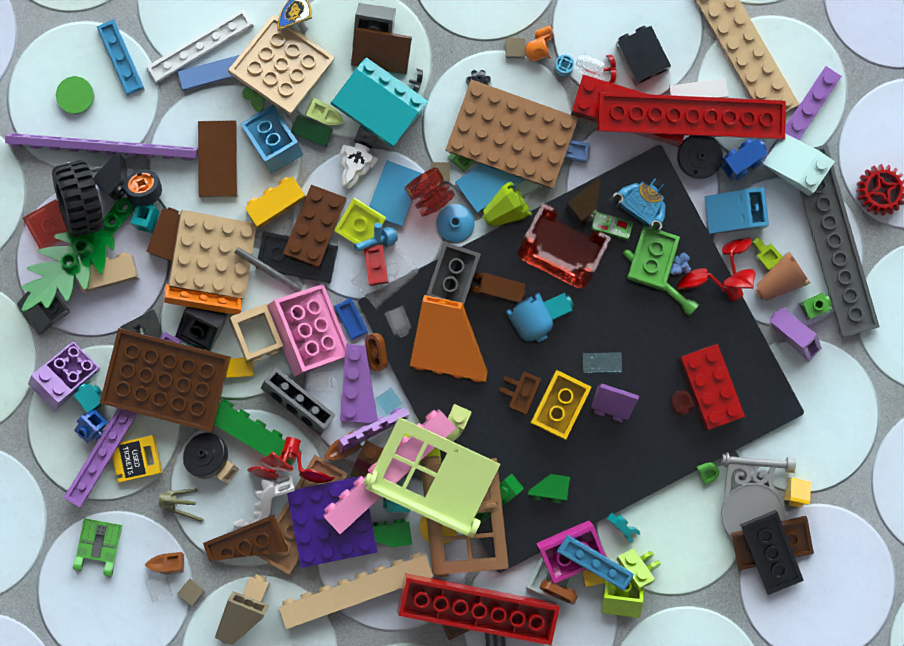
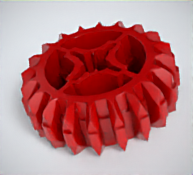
[856,164,904,216]

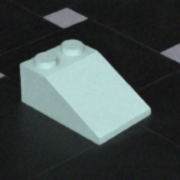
[762,134,835,196]

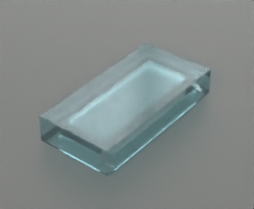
[583,352,622,373]

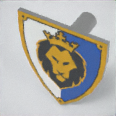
[277,0,312,32]

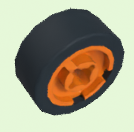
[124,170,162,206]

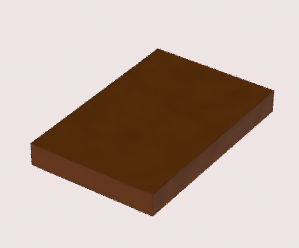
[351,27,412,75]

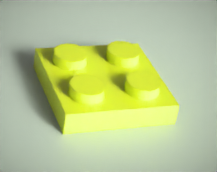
[334,198,386,244]

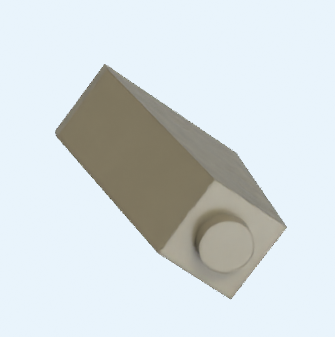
[215,591,269,645]

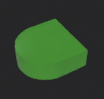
[697,462,719,485]

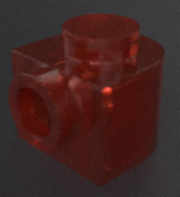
[671,391,695,415]

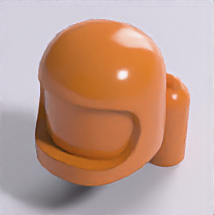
[525,25,555,62]

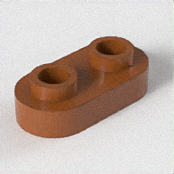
[365,333,388,372]
[539,579,578,605]

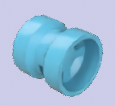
[554,54,574,77]

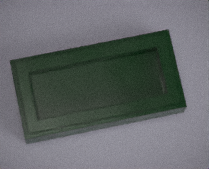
[291,115,333,147]

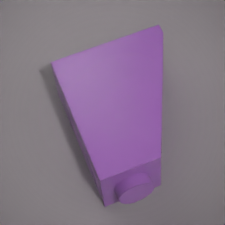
[770,307,822,362]

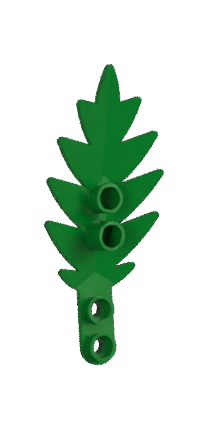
[22,198,134,312]

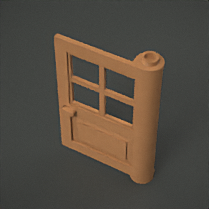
[420,456,509,577]

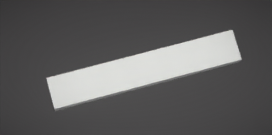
[146,8,254,84]

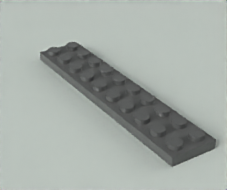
[799,144,880,338]

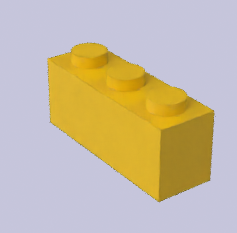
[245,176,306,229]

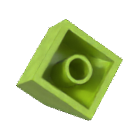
[601,579,644,618]

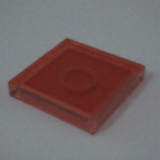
[23,199,68,249]

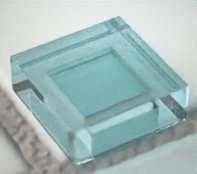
[376,388,402,414]

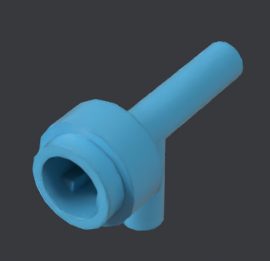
[354,223,398,252]

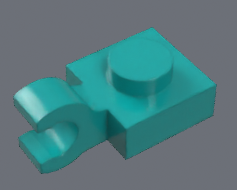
[607,513,641,543]

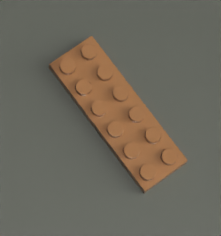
[256,455,348,575]

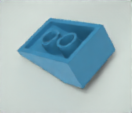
[240,105,304,174]

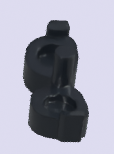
[409,68,423,93]

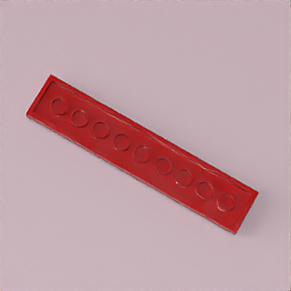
[597,92,786,139]

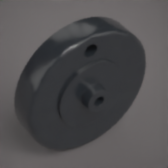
[677,136,723,179]
[183,432,228,479]

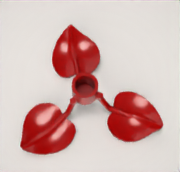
[677,237,756,301]
[247,437,335,483]

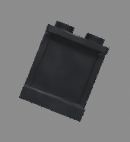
[616,25,671,86]

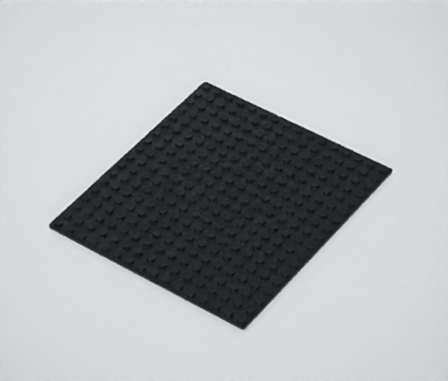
[358,145,804,573]

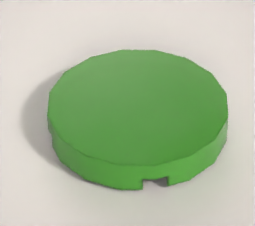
[56,76,95,115]

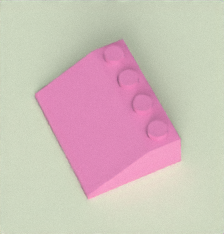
[267,284,347,377]

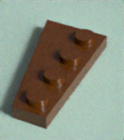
[203,515,288,561]

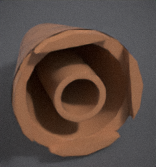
[755,252,811,301]

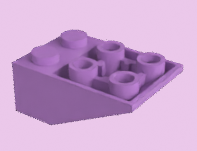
[28,341,100,411]

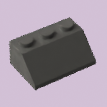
[426,242,481,306]

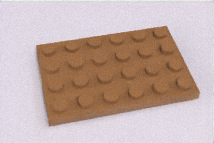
[445,79,579,189]

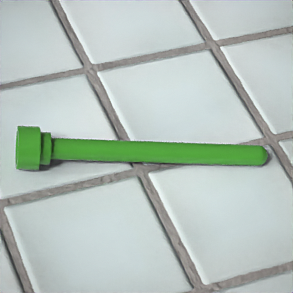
[623,250,699,316]

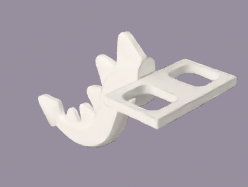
[233,474,295,529]

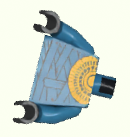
[609,178,666,234]

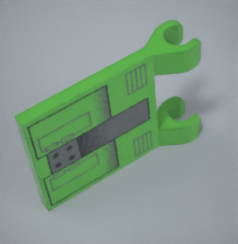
[73,518,122,577]

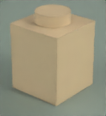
[243,574,270,602]

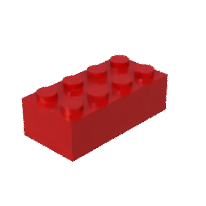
[679,344,745,430]

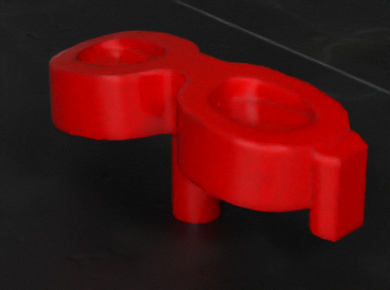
[603,55,617,83]

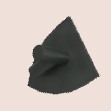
[120,309,160,338]

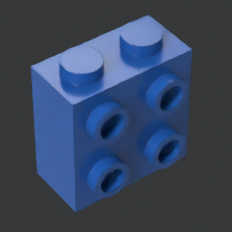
[721,138,768,181]

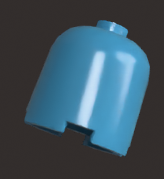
[506,293,553,342]

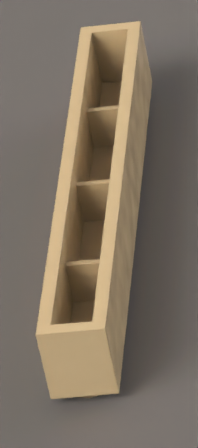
[279,552,434,629]

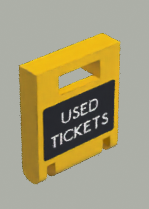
[112,435,163,483]

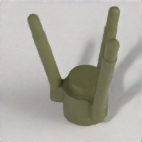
[159,488,204,522]

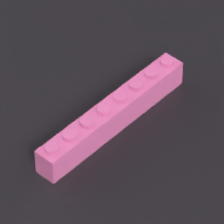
[323,409,456,534]

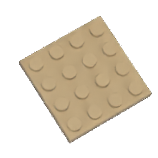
[228,15,335,116]
[168,210,257,299]

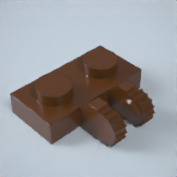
[499,371,541,415]

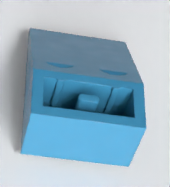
[704,187,769,234]

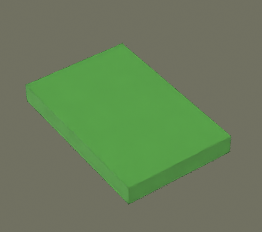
[627,225,680,291]

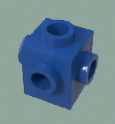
[74,409,108,444]

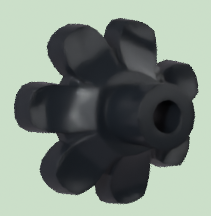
[466,70,491,85]

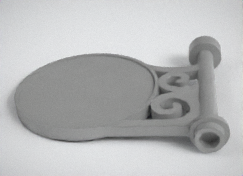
[720,452,796,537]

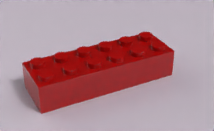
[571,75,684,147]

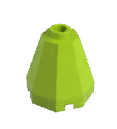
[482,182,532,227]

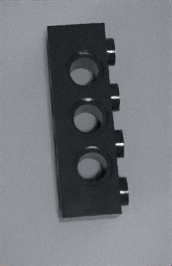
[260,367,336,436]

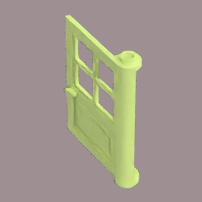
[363,417,500,538]

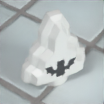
[340,143,378,189]

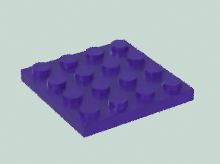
[287,476,378,568]

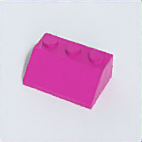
[536,520,606,584]

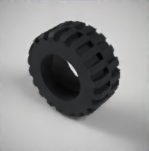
[52,160,104,237]

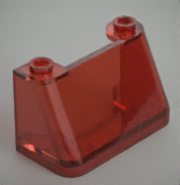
[518,203,611,288]

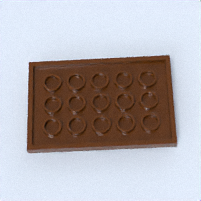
[100,328,231,432]

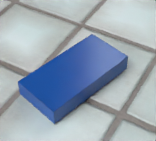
[334,298,368,341]

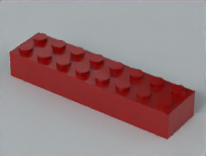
[397,573,560,646]

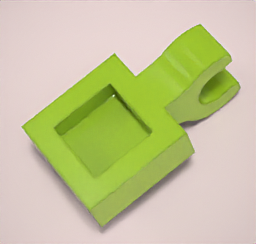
[751,237,783,270]

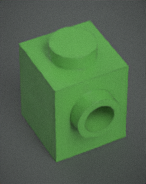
[799,292,832,321]

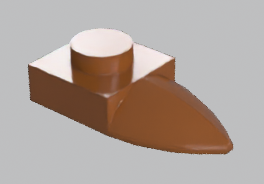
[324,431,362,460]
[145,552,184,575]

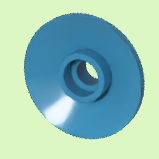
[436,204,474,242]

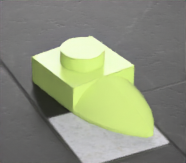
[305,98,344,125]
[446,404,472,442]

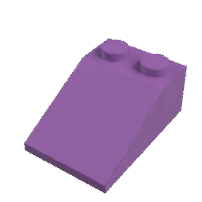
[590,384,639,423]

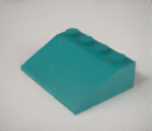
[330,58,428,148]

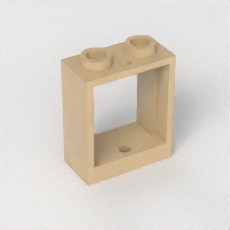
[229,304,283,364]

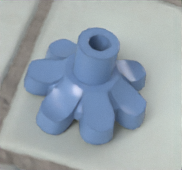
[670,253,691,275]

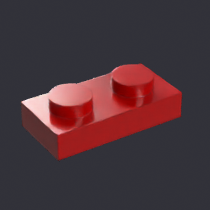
[364,245,389,287]

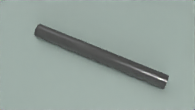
[234,247,303,292]

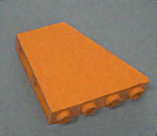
[410,295,488,382]

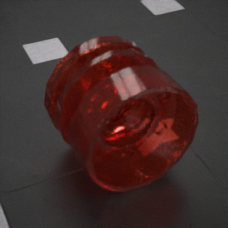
[404,167,455,217]

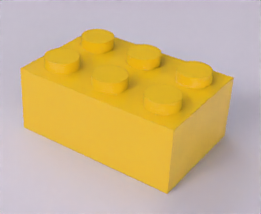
[530,370,591,440]

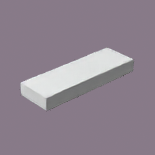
[669,77,729,98]

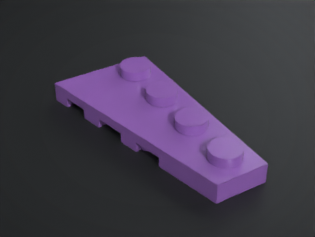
[340,344,378,423]
[337,408,410,454]

